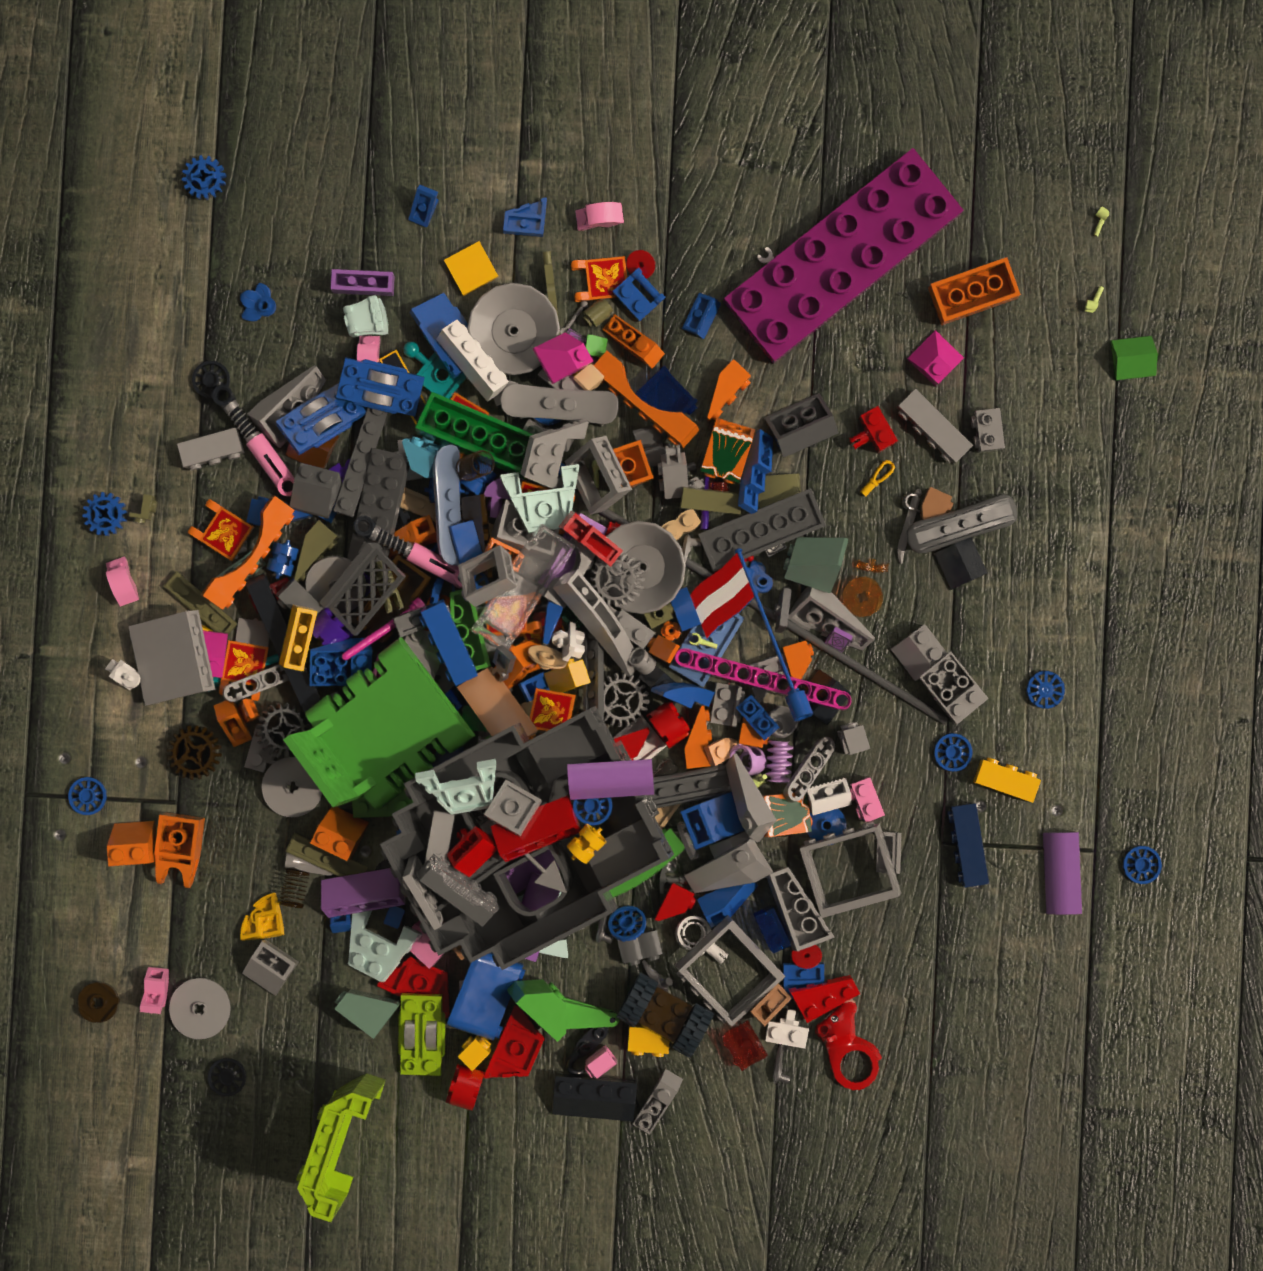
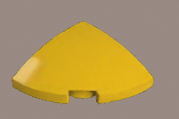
[240,893,284,940]

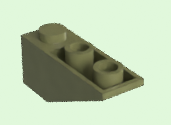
[294,520,339,582]

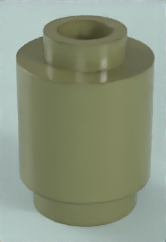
[583,299,613,328]

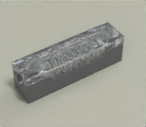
[418,854,499,927]

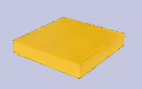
[444,241,499,296]

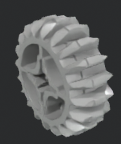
[590,553,645,607]
[604,672,649,727]

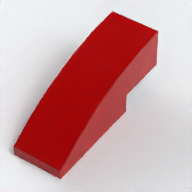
[559,511,623,567]

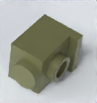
[644,603,675,630]

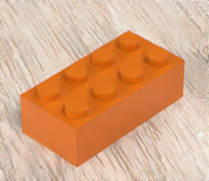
[928,257,1021,325]

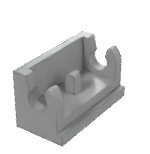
[876,831,901,874]

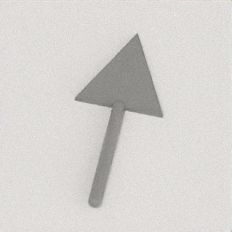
[525,853,567,893]

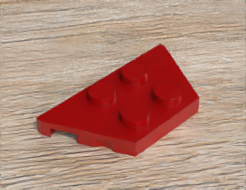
[377,956,450,1018]
[484,1004,545,1078]

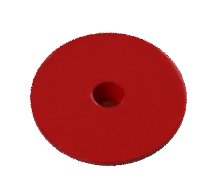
[626,250,655,279]
[792,945,822,969]

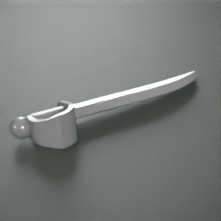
[898,489,922,564]

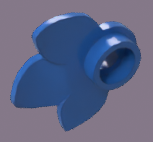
[240,283,276,322]
[747,560,773,594]

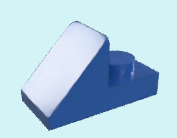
[409,185,439,227]
[518,669,550,702]

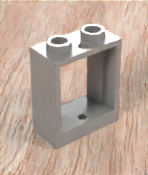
[458,545,517,607]

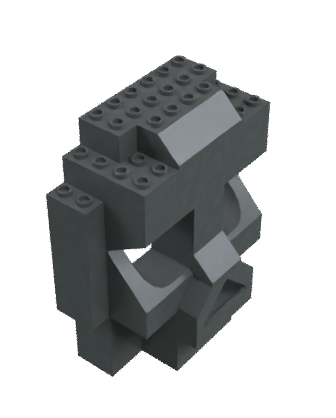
[380,706,674,970]

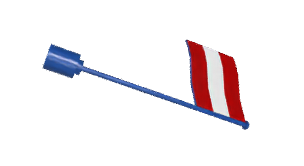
[690,548,813,721]

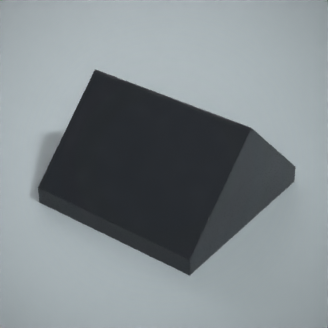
[934,537,988,590]
[804,669,851,726]

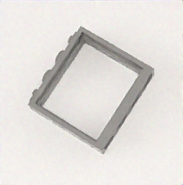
[800,822,901,918]
[675,915,785,1026]

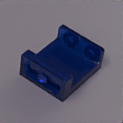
[635,365,698,415]
[753,905,791,953]

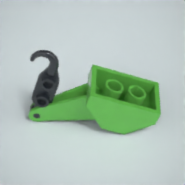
[507,979,620,1076]

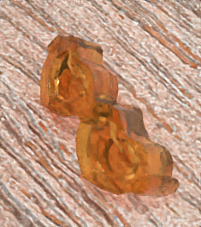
[857,559,889,573]

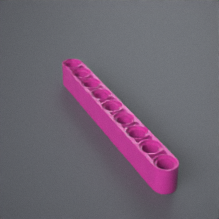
[675,648,851,711]

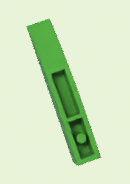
[609,829,686,898]

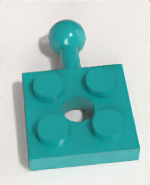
[403,342,467,399]

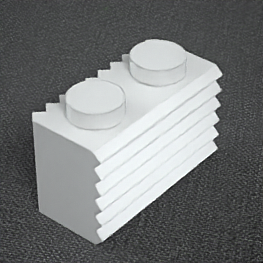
[807,778,852,815]

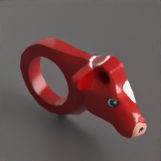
[815,999,882,1090]

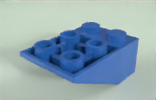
[309,638,372,686]
[681,792,745,850]

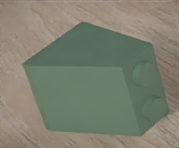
[783,537,848,593]
[335,989,401,1039]

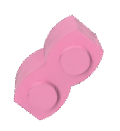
[585,1045,617,1079]

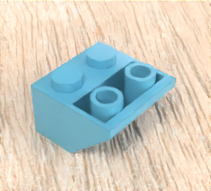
[402,437,444,478]

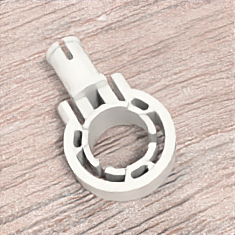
[675,916,729,964]

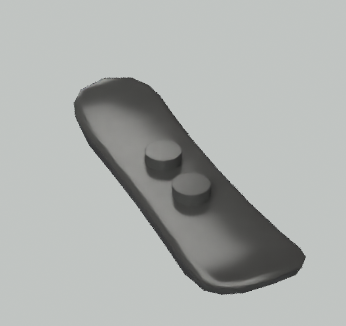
[907,494,1018,553]
[650,763,732,808]

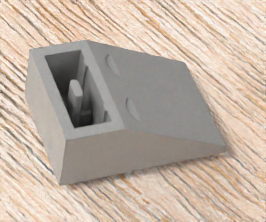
[919,651,989,724]

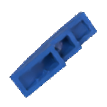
[738,429,773,514]

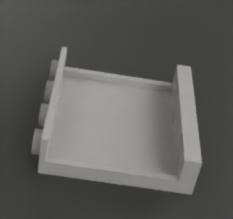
[129,610,215,706]

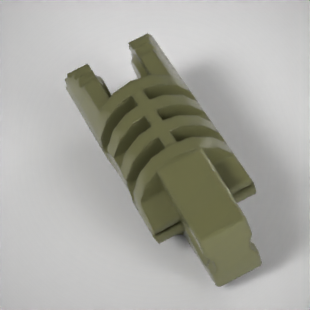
[375,560,404,613]

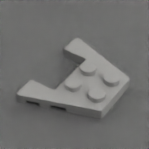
[520,419,589,489]

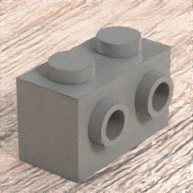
[971,408,1005,453]

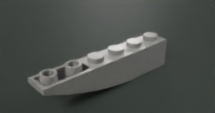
[553,569,636,677]

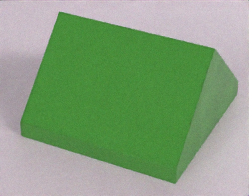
[1111,336,1158,381]

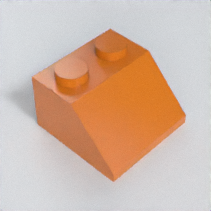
[613,440,653,488]

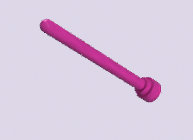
[342,597,425,660]

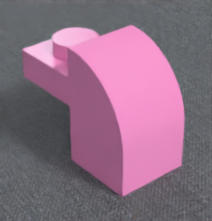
[575,202,624,231]
[357,336,380,362]
[106,556,139,607]
[140,967,169,1014]

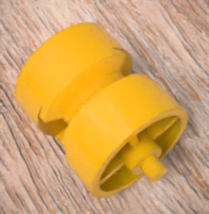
[567,824,607,864]

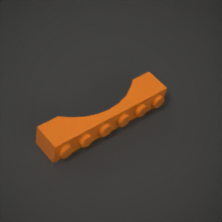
[593,351,699,448]
[201,496,295,610]

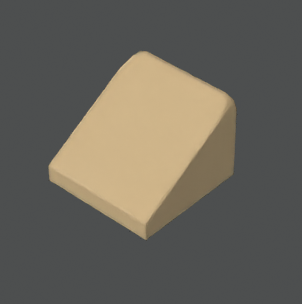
[573,364,604,391]

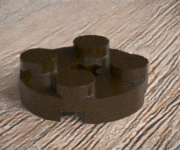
[78,981,120,1023]

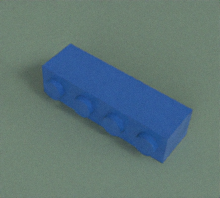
[419,599,478,686]

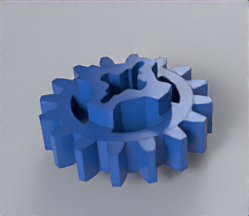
[182,155,226,200]
[82,492,128,536]

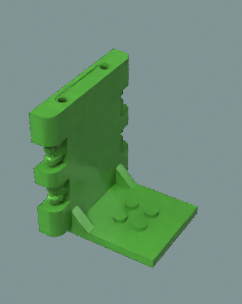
[283,637,475,810]

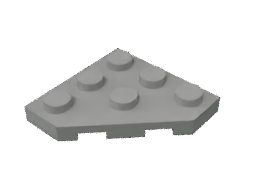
[402,854,443,930]

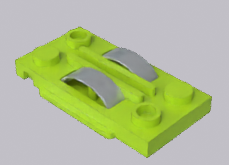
[398,993,445,1076]

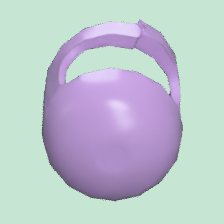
[729,744,766,776]

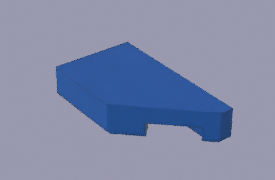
[429,577,444,604]

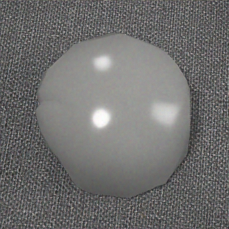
[768,706,798,738]

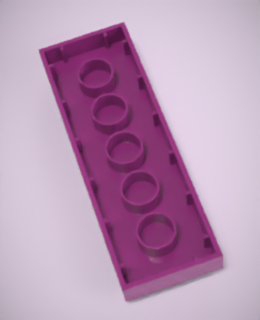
[723,148,964,364]

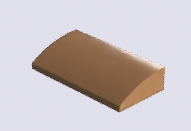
[457,666,538,738]

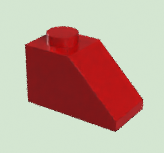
[614,727,650,760]
[655,882,696,921]

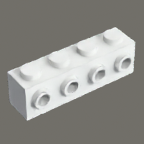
[436,320,509,402]

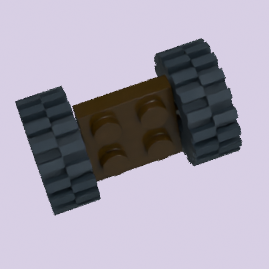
[616,973,714,1058]

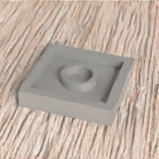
[484,780,542,836]

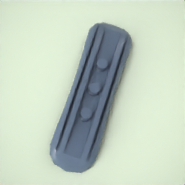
[433,445,461,566]

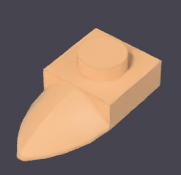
[704,738,738,766]

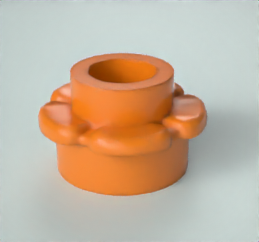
[661,621,681,641]

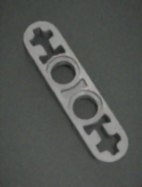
[222,664,289,702]
[783,737,835,803]

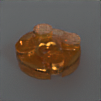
[842,577,883,617]

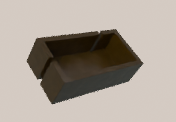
[351,554,433,645]

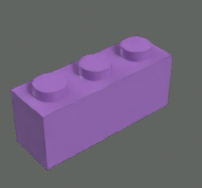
[331,269,395,296]

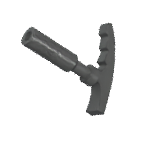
[660,864,688,894]

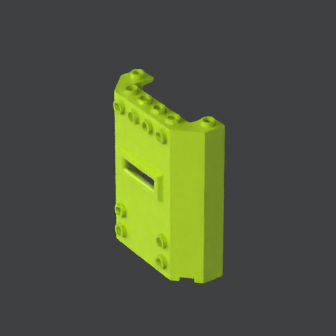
[296,1073,386,1222]

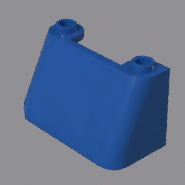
[447,952,526,1040]

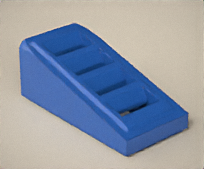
[542,601,563,646]

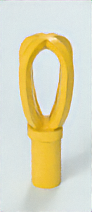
[860,460,895,496]

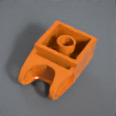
[154,812,205,888]

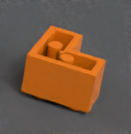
[494,638,541,689]

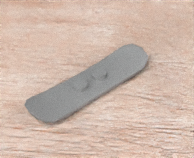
[501,384,618,424]

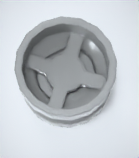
[628,647,656,675]

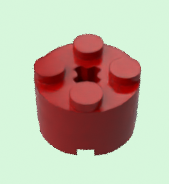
[646,701,691,749]
[445,1064,485,1111]

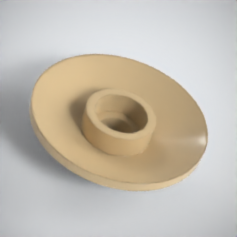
[528,645,567,670]

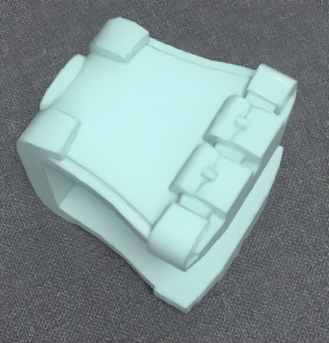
[343,295,389,337]

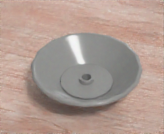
[467,283,560,375]
[595,521,686,614]

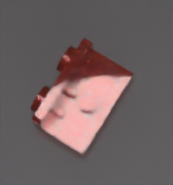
[722,1020,768,1071]

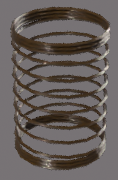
[456,450,495,481]
[279,868,310,909]

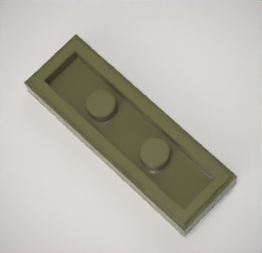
[680,487,741,514]

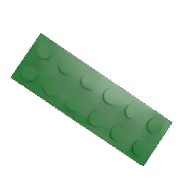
[415,392,534,481]

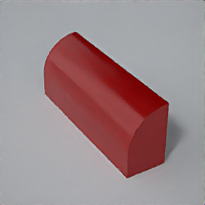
[490,796,581,862]

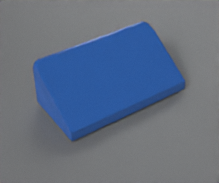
[682,293,721,339]
[449,520,482,564]

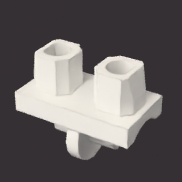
[552,622,585,662]
[106,659,141,690]

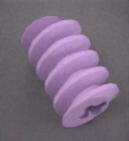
[765,741,793,783]

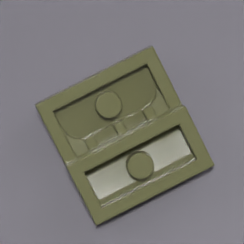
[758,474,801,509]

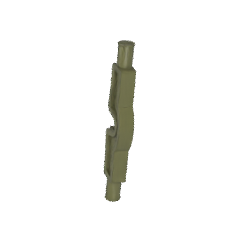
[542,251,560,335]

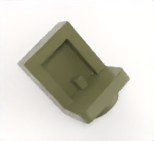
[128,494,157,524]

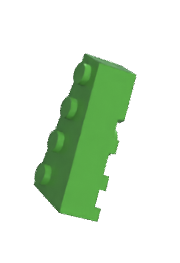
[450,589,491,670]

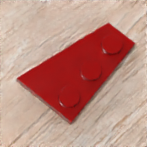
[789,975,860,1023]

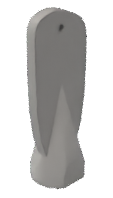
[285,852,333,875]

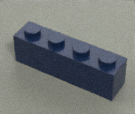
[947,803,989,888]

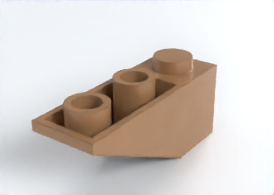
[920,487,953,520]

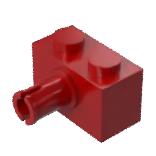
[849,406,898,453]
[447,826,498,878]

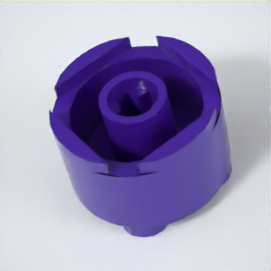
[312,608,354,646]

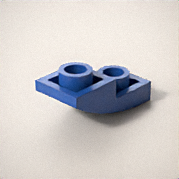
[671,587,701,632]
[736,695,780,741]

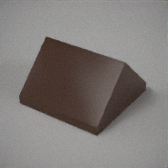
[286,435,340,469]

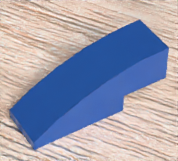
[651,683,715,708]

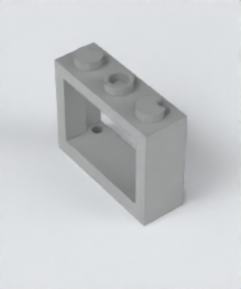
[565,436,632,515]

